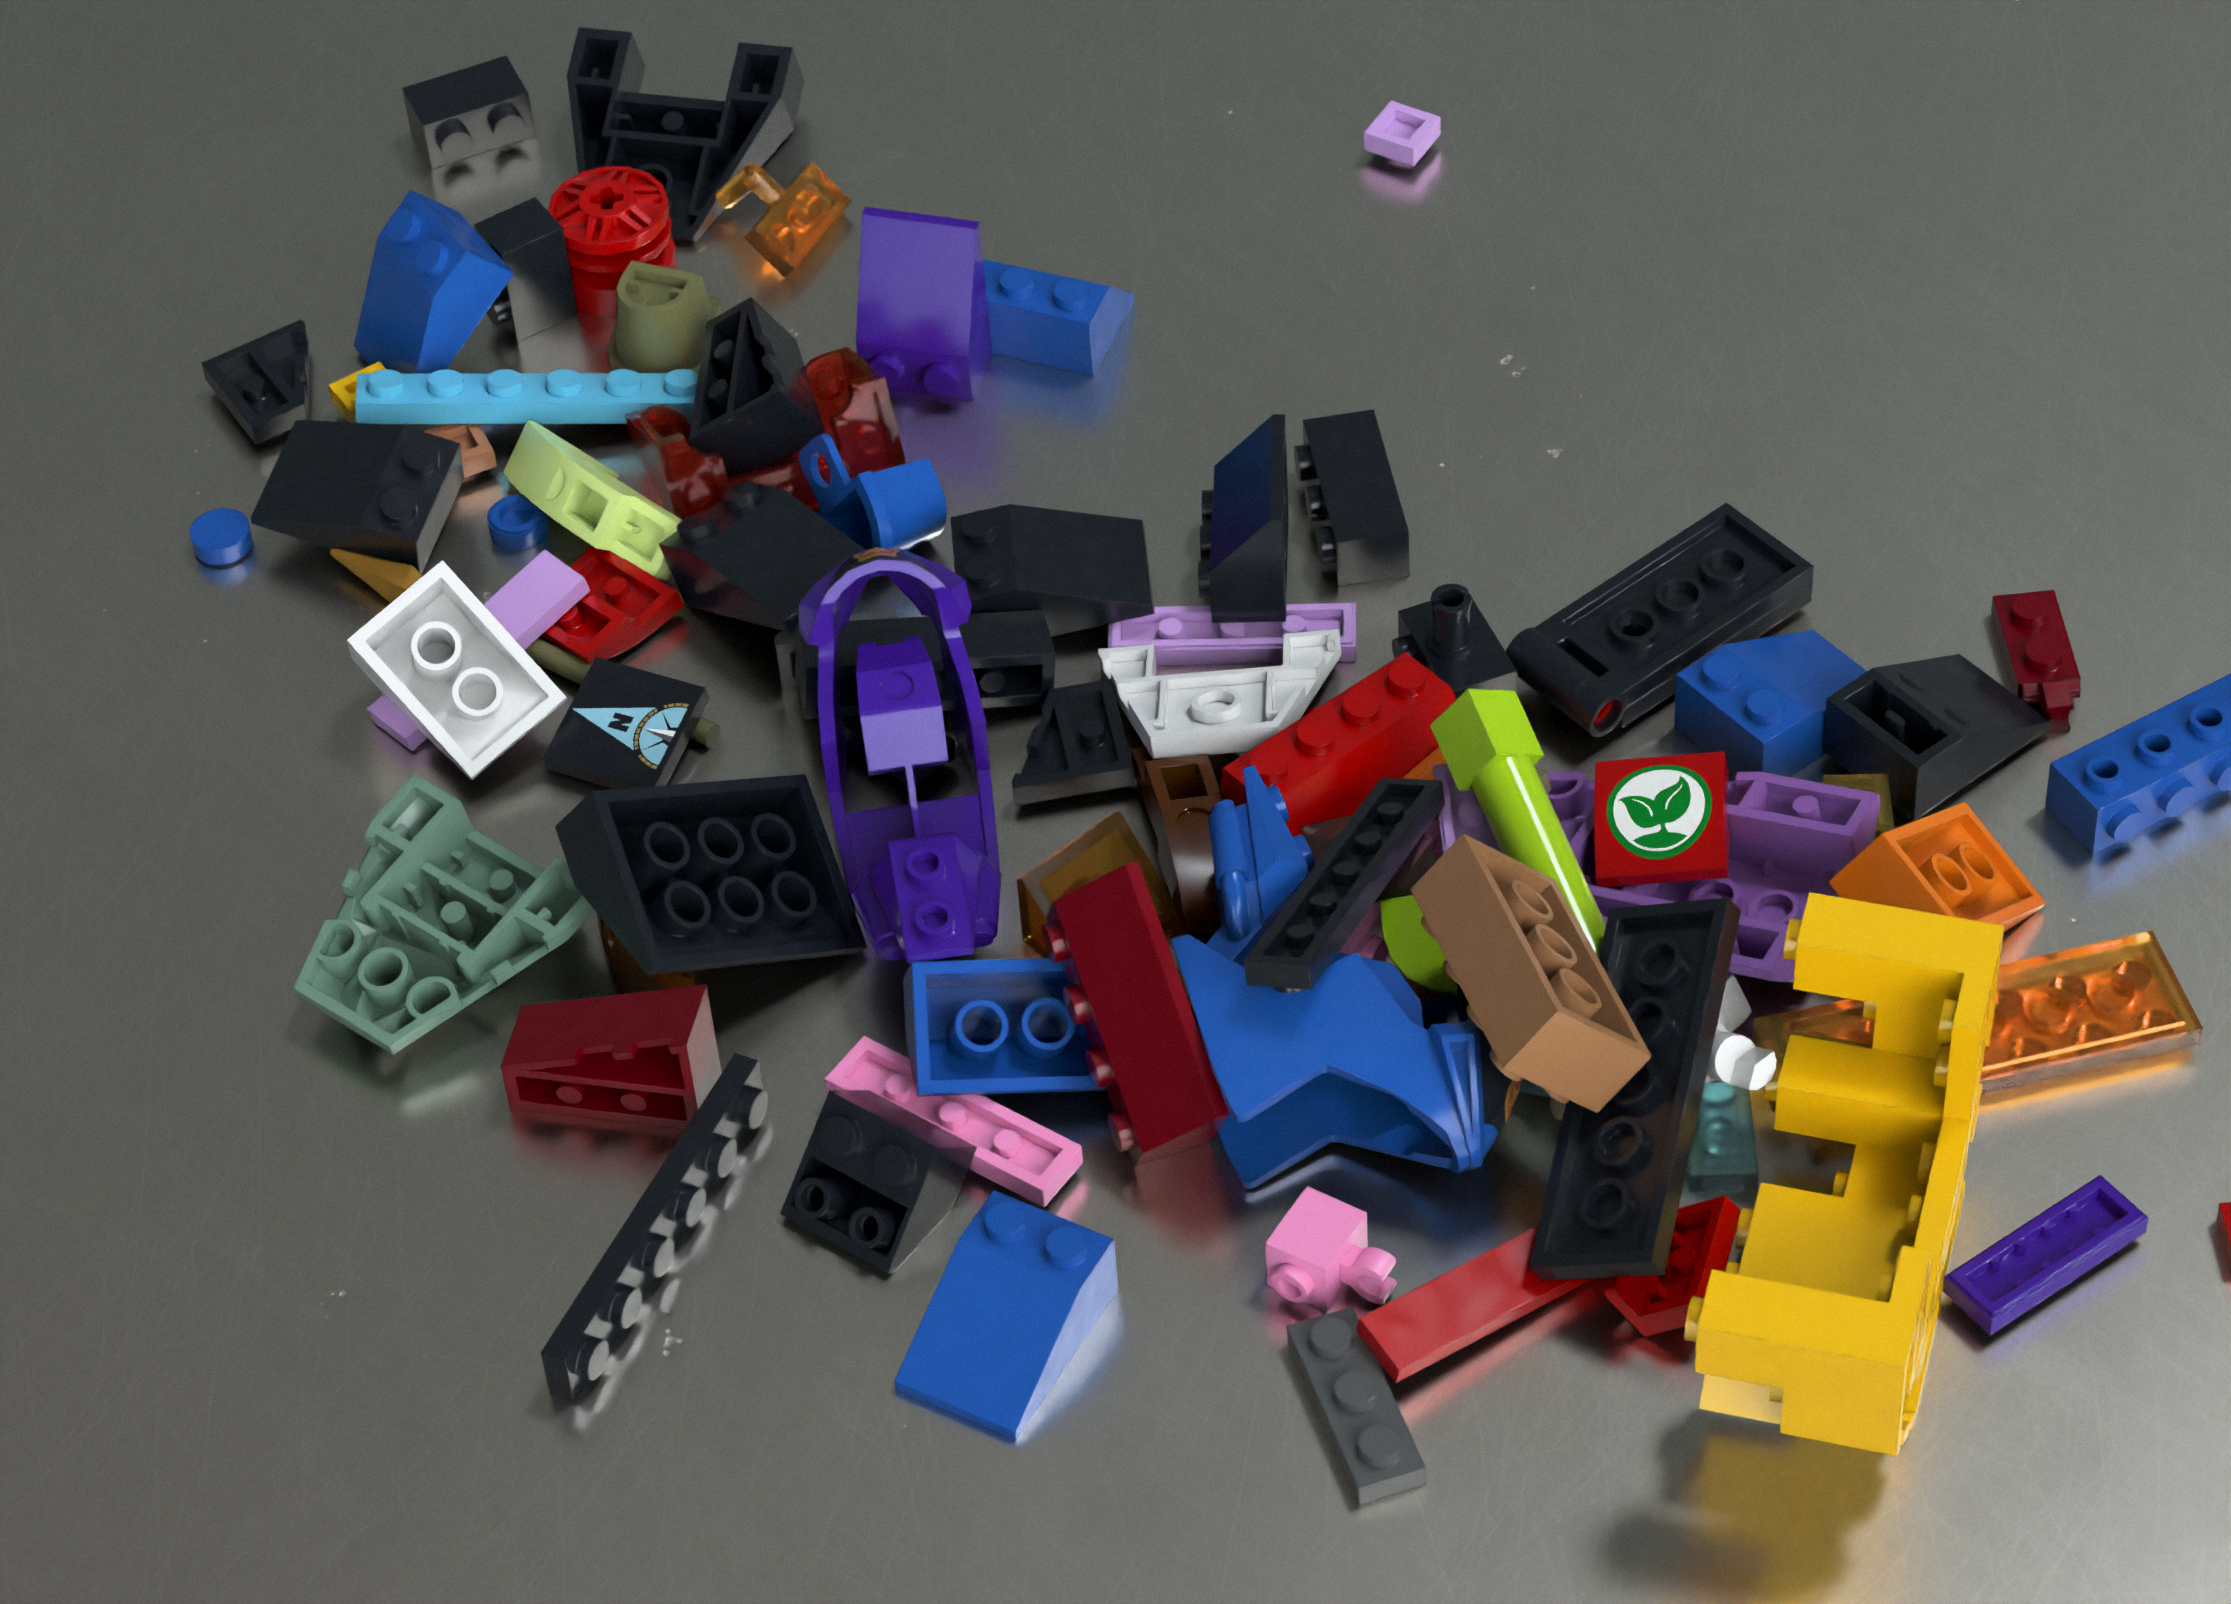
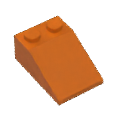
[1828,802,2046,933]

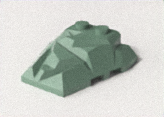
[293,773,594,1055]

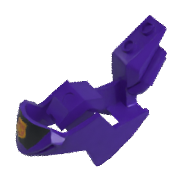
[799,547,1002,964]

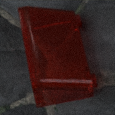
[625,346,906,520]

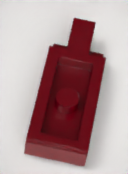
[1991,590,2081,734]

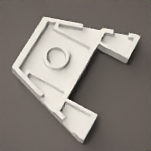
[1098,629,1342,759]

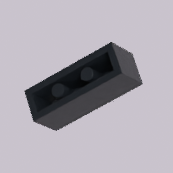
[1294,409,1410,587]

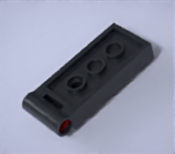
[1505,502,1814,737]

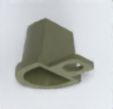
[606,260,722,373]

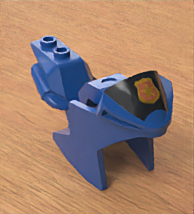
[1170,765,1521,1189]

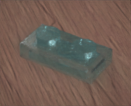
[1687,1080,1759,1193]

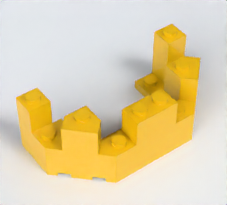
[1684,892,2004,1456]

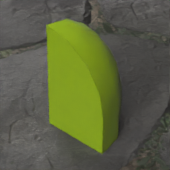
[1379,895,1458,995]

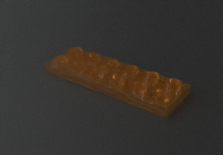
[1771,931,2203,1095]

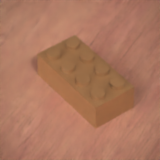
[1410,833,1652,1113]

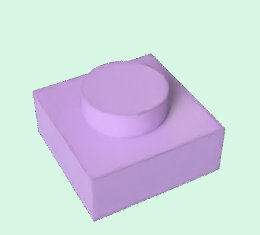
[1364,100,1441,167]

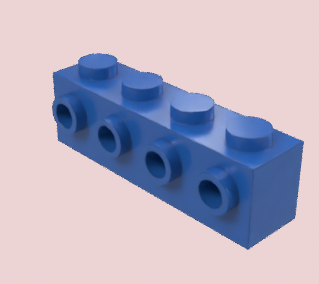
[2045,673,2231,854]

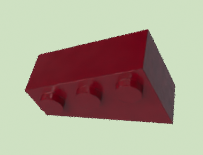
[500,985,721,1130]

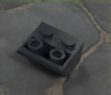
[780,1090,977,1273]

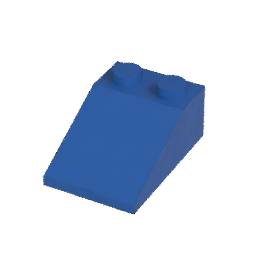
[354,190,514,374]
[1674,630,1867,777]
[894,1190,1119,1441]

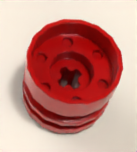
[547,166,679,318]

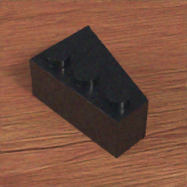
[688,297,826,485]

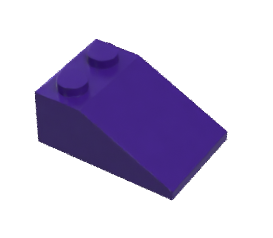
[856,207,992,401]

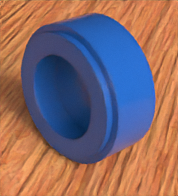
[487,494,550,551]
[190,508,253,565]

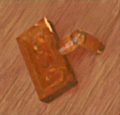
[716,161,852,278]

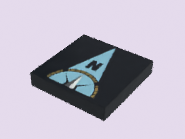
[542,657,710,789]

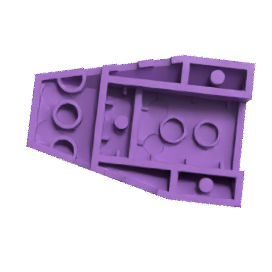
[1547,771,1881,982]

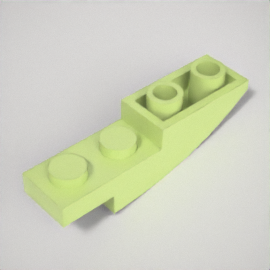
[503,420,682,580]

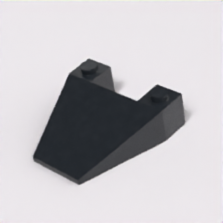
[567,27,805,243]

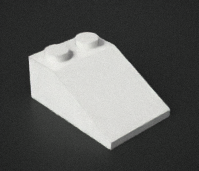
[347,560,567,781]

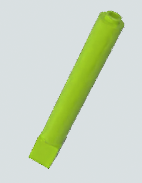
[1430,689,1606,959]

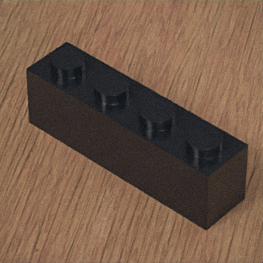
[795,610,1056,719]

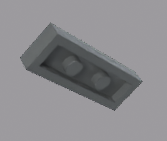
[1287,1306,1426,1505]

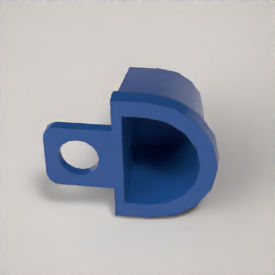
[799,433,947,580]

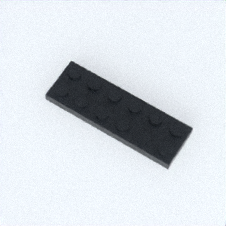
[1529,897,1741,1280]

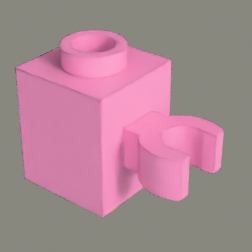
[1265,1186,1397,1313]

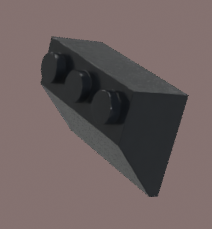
[1198,414,1289,623]

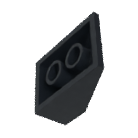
[251,420,464,575]
[659,481,866,632]
[950,504,1155,637]

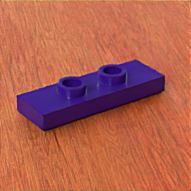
[1943,1175,2148,1335]

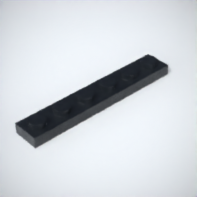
[1244,778,1445,993]
[540,1053,768,1403]

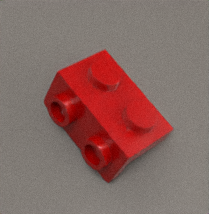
[1605,1195,1741,1337]

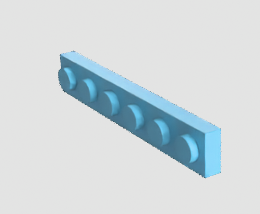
[355,369,699,424]

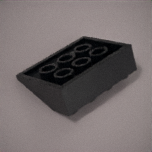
[555,774,867,976]

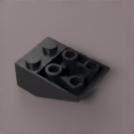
[1823,654,2051,821]

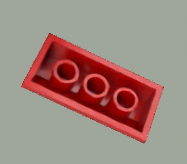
[1220,652,1457,865]

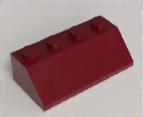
[1041,860,1229,1167]

